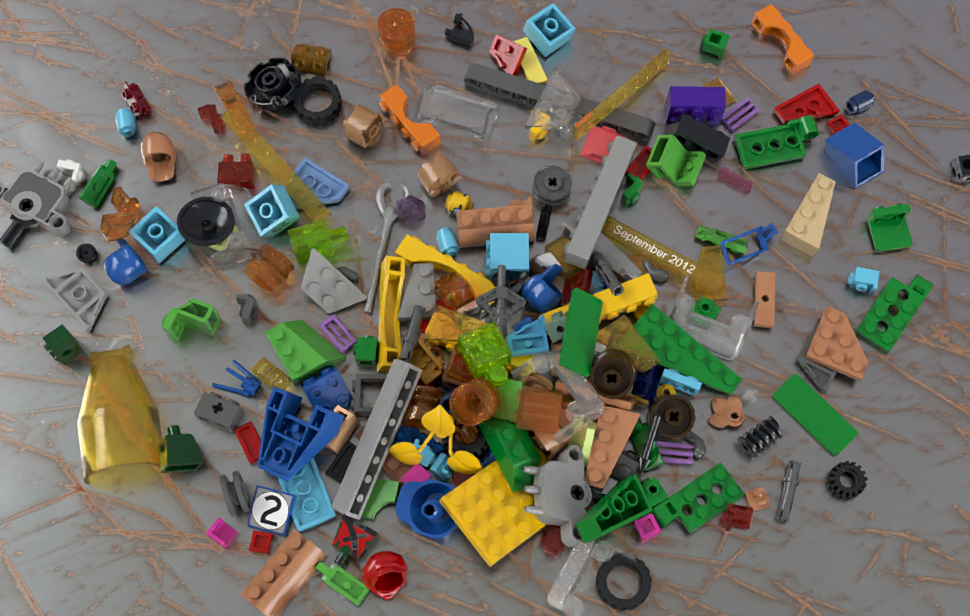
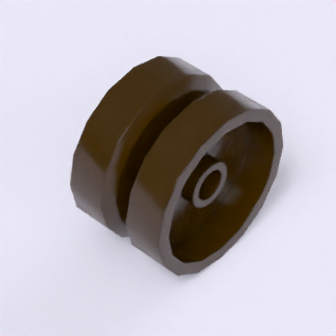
[590,348,635,399]
[647,394,696,439]

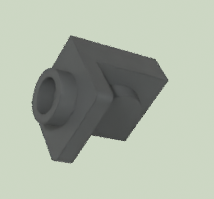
[236,293,258,325]

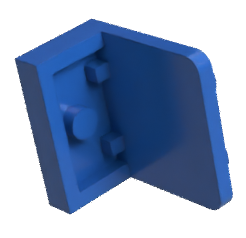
[300,366,354,411]

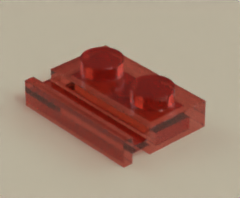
[561,268,593,304]

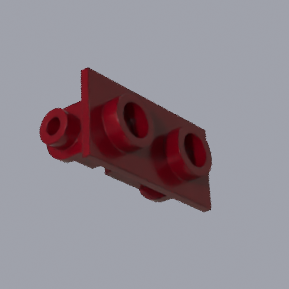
[122,81,151,120]

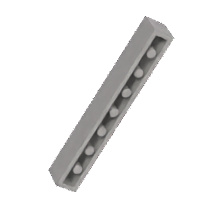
[563,135,637,270]
[331,359,423,520]

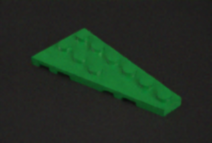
[615,304,743,395]

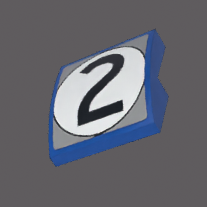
[248,485,297,537]

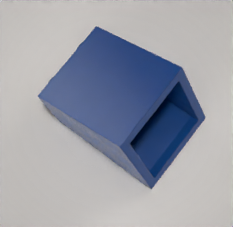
[825,123,884,189]

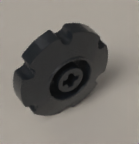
[244,57,301,110]

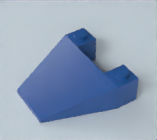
[257,386,345,482]

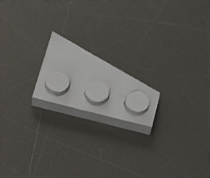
[398,263,436,320]

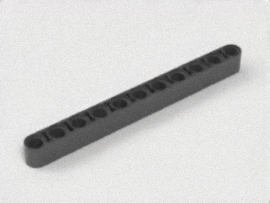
[463,63,655,142]

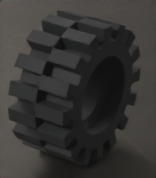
[827,461,867,500]

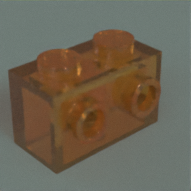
[434,272,475,311]

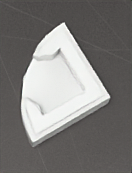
[534,252,561,268]

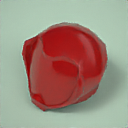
[361,551,407,600]

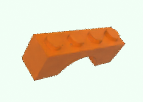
[751,4,814,75]
[379,84,441,155]

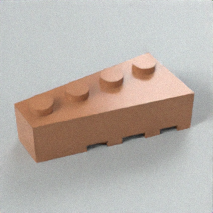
[584,405,641,490]

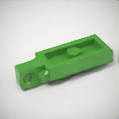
[695,225,749,254]
[316,561,370,607]

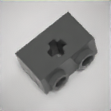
[194,392,243,433]

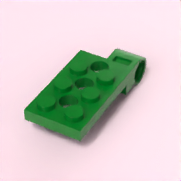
[734,115,819,170]
[856,274,934,353]
[649,462,745,534]

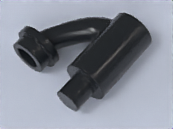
[445,13,474,46]

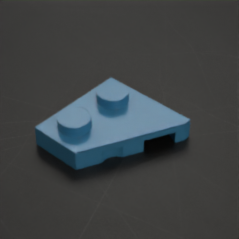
[507,315,549,357]

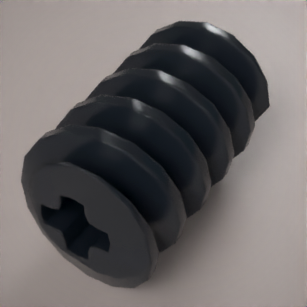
[738,416,783,456]

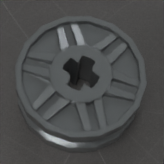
[532,165,572,207]
[220,470,250,517]

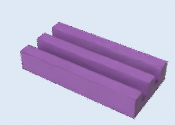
[721,97,760,132]
[319,314,357,355]
[656,441,694,466]

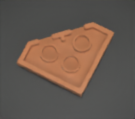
[805,306,868,381]

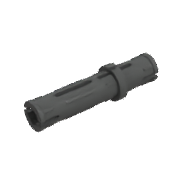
[591,252,624,296]
[398,305,426,363]
[776,461,802,522]

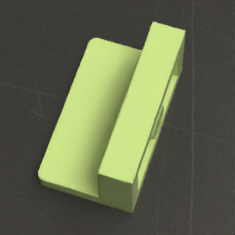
[567,418,597,467]

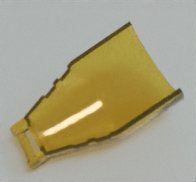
[77,345,163,484]

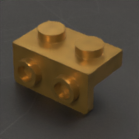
[291,43,331,75]
[410,339,446,387]

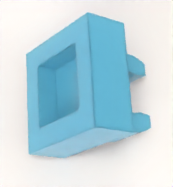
[430,453,453,482]

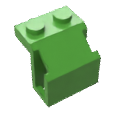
[646,135,706,186]
[161,298,221,342]

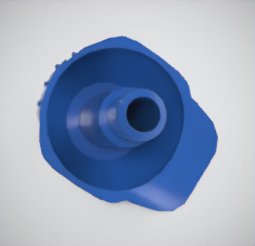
[395,479,457,538]

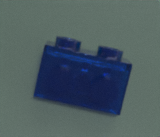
[631,359,663,405]

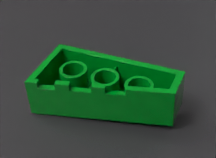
[576,473,653,544]

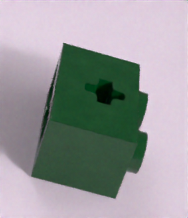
[42,324,84,365]

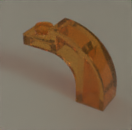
[212,80,258,141]
[99,187,140,242]

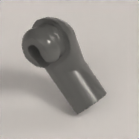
[643,260,669,282]

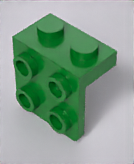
[867,203,913,252]

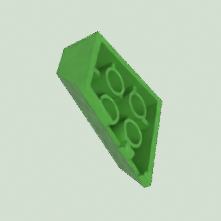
[265,320,346,387]

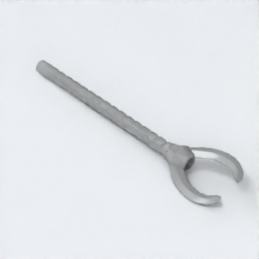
[364,181,412,314]

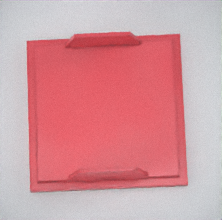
[580,125,626,163]

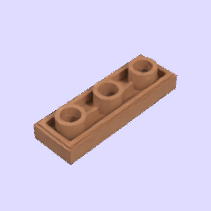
[754,271,776,328]

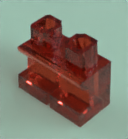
[217,154,255,190]

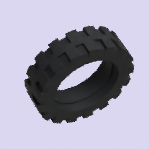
[293,77,342,125]
[596,553,652,611]

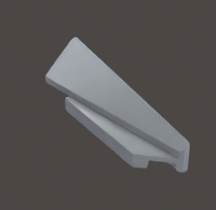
[562,210,642,281]

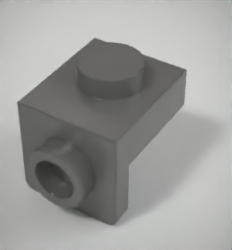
[611,450,639,480]

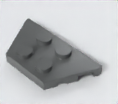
[797,327,857,394]

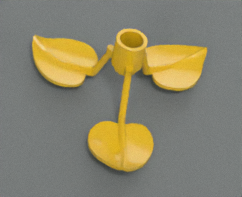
[389,405,483,474]

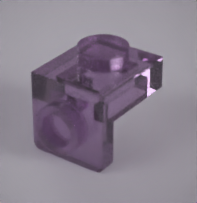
[396,195,426,220]

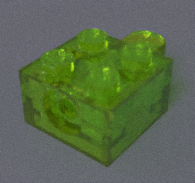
[287,219,350,265]
[457,321,512,387]

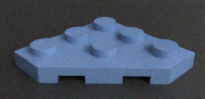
[282,157,350,210]

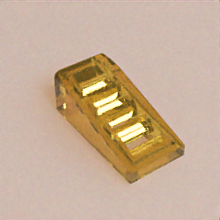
[250,357,292,390]

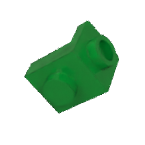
[621,173,643,206]

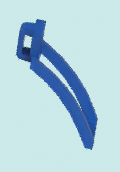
[720,223,778,266]

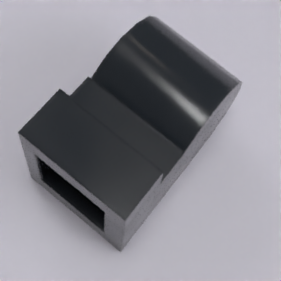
[951,155,970,184]

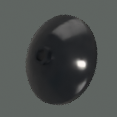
[177,197,235,246]

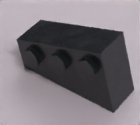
[664,113,730,162]

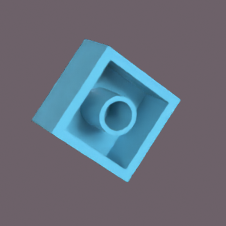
[523,3,576,57]
[244,184,300,237]
[128,206,185,264]

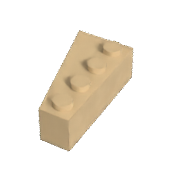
[780,173,836,258]

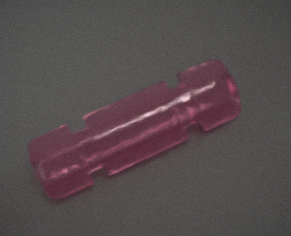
[718,167,753,192]

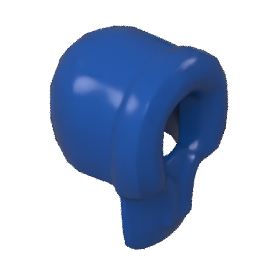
[104,235,147,285]
[521,264,564,314]

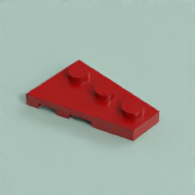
[773,83,840,124]

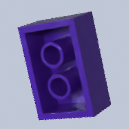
[665,86,726,125]

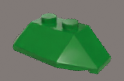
[477,417,541,493]

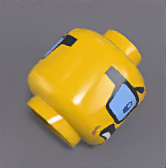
[445,191,474,216]

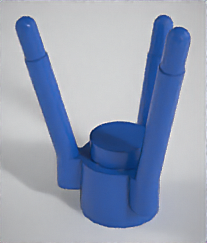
[212,360,262,397]

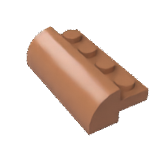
[456,204,535,248]
[240,529,327,616]

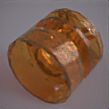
[377,8,416,56]
[243,243,295,294]
[449,378,501,426]
[401,385,445,430]

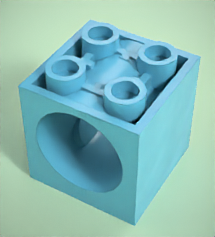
[486,233,529,283]

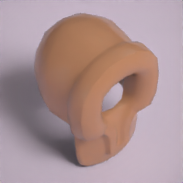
[140,132,176,182]

